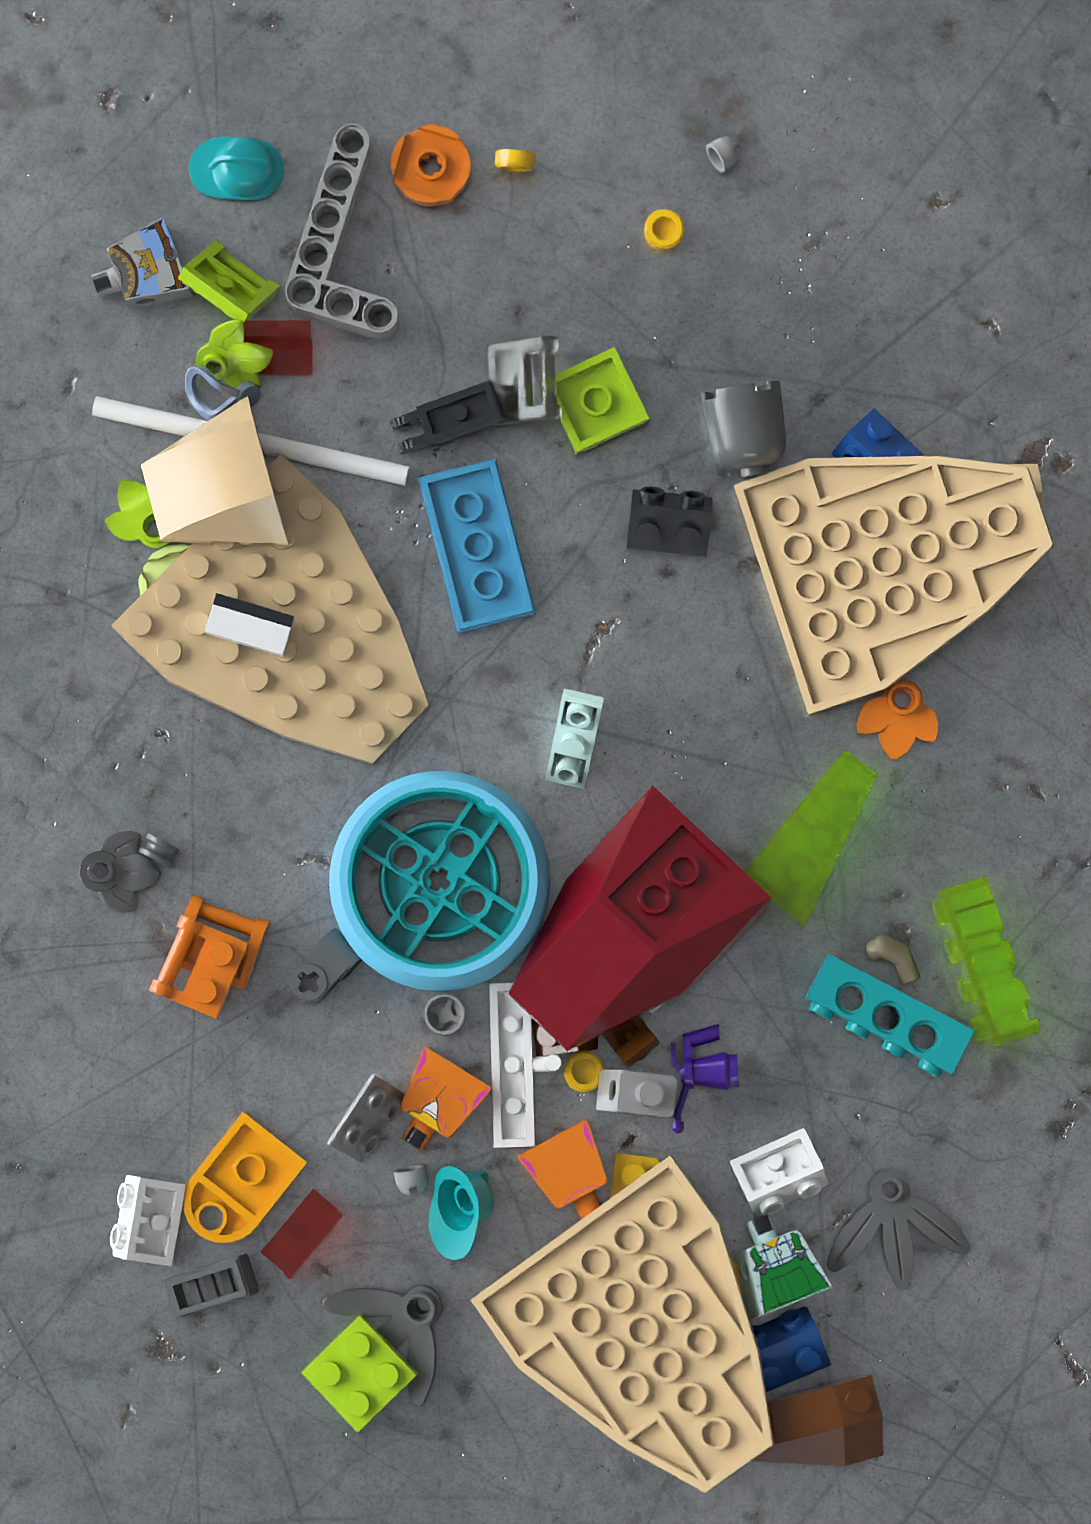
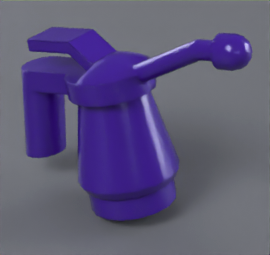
[671,1024,739,1134]

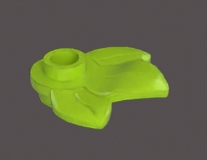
[195,320,273,388]
[105,479,171,549]

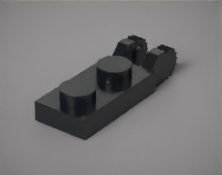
[390,380,506,454]

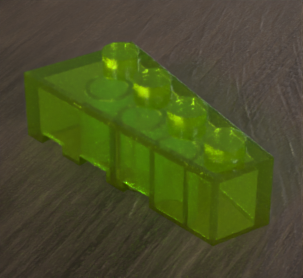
[744,749,877,930]
[932,876,1041,1049]

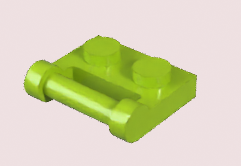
[178,240,281,324]

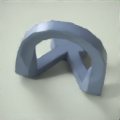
[185,365,260,421]

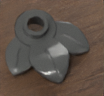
[79,831,161,912]

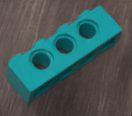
[804,954,975,1078]

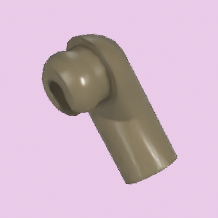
[866,935,921,985]

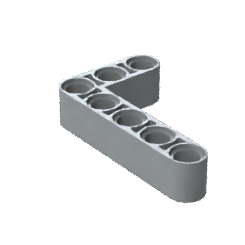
[285,123,400,341]

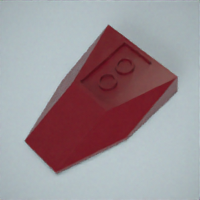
[508,785,771,1051]

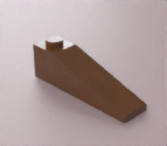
[750,1375,883,1466]

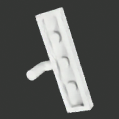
[489,983,561,1148]

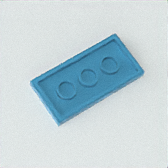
[418,458,536,634]

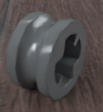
[138,834,180,868]

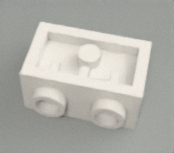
[730,1128,829,1217]
[110,1175,186,1266]

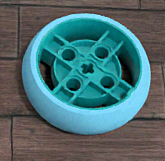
[329,771,550,991]

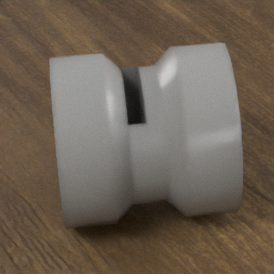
[424,994,466,1036]

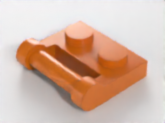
[181,894,270,990]
[149,915,249,1019]

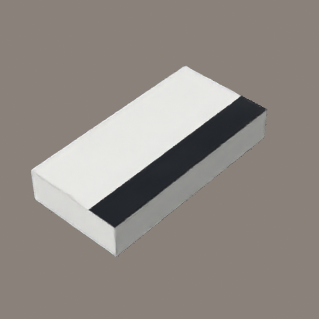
[204,593,295,657]

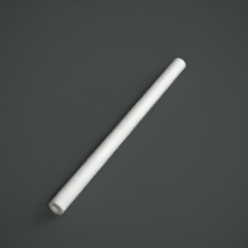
[92,396,410,486]

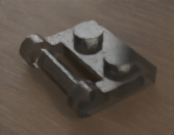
[488,336,562,427]

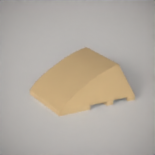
[141,396,289,547]

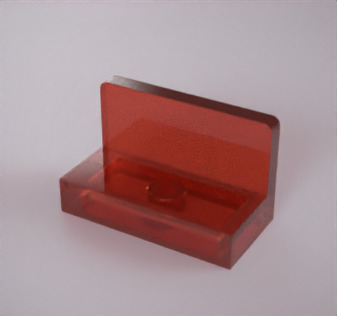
[244,320,313,376]
[260,1189,345,1280]

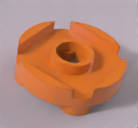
[391,124,471,207]

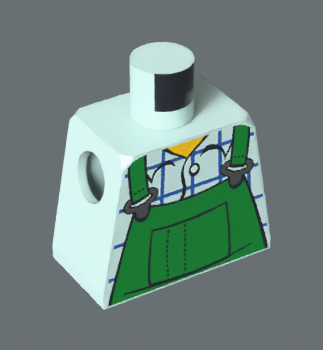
[736,1214,832,1320]

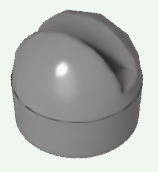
[706,136,741,172]
[393,1164,428,1196]

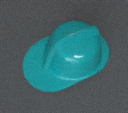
[188,136,285,200]
[428,1165,494,1260]

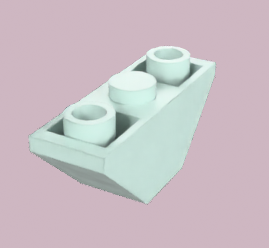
[545,689,605,789]

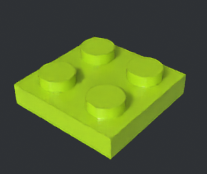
[542,347,649,455]
[301,1314,419,1433]

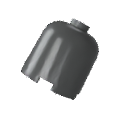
[701,381,786,477]

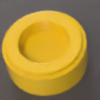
[495,149,536,172]
[644,209,684,252]
[564,1051,604,1092]

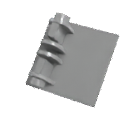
[327,1073,405,1163]

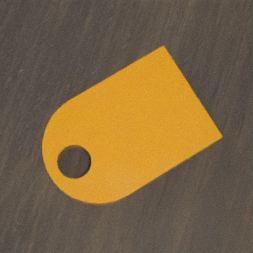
[183,1112,308,1243]

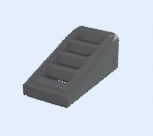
[163,1253,259,1319]

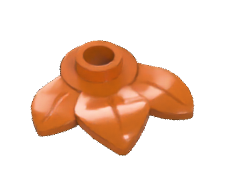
[857,679,938,760]

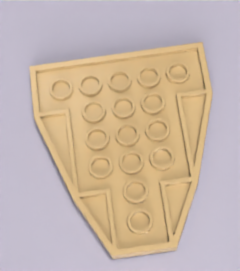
[111,454,429,765]
[733,456,1055,715]
[471,1155,774,1493]

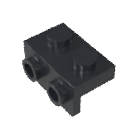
[627,486,713,557]

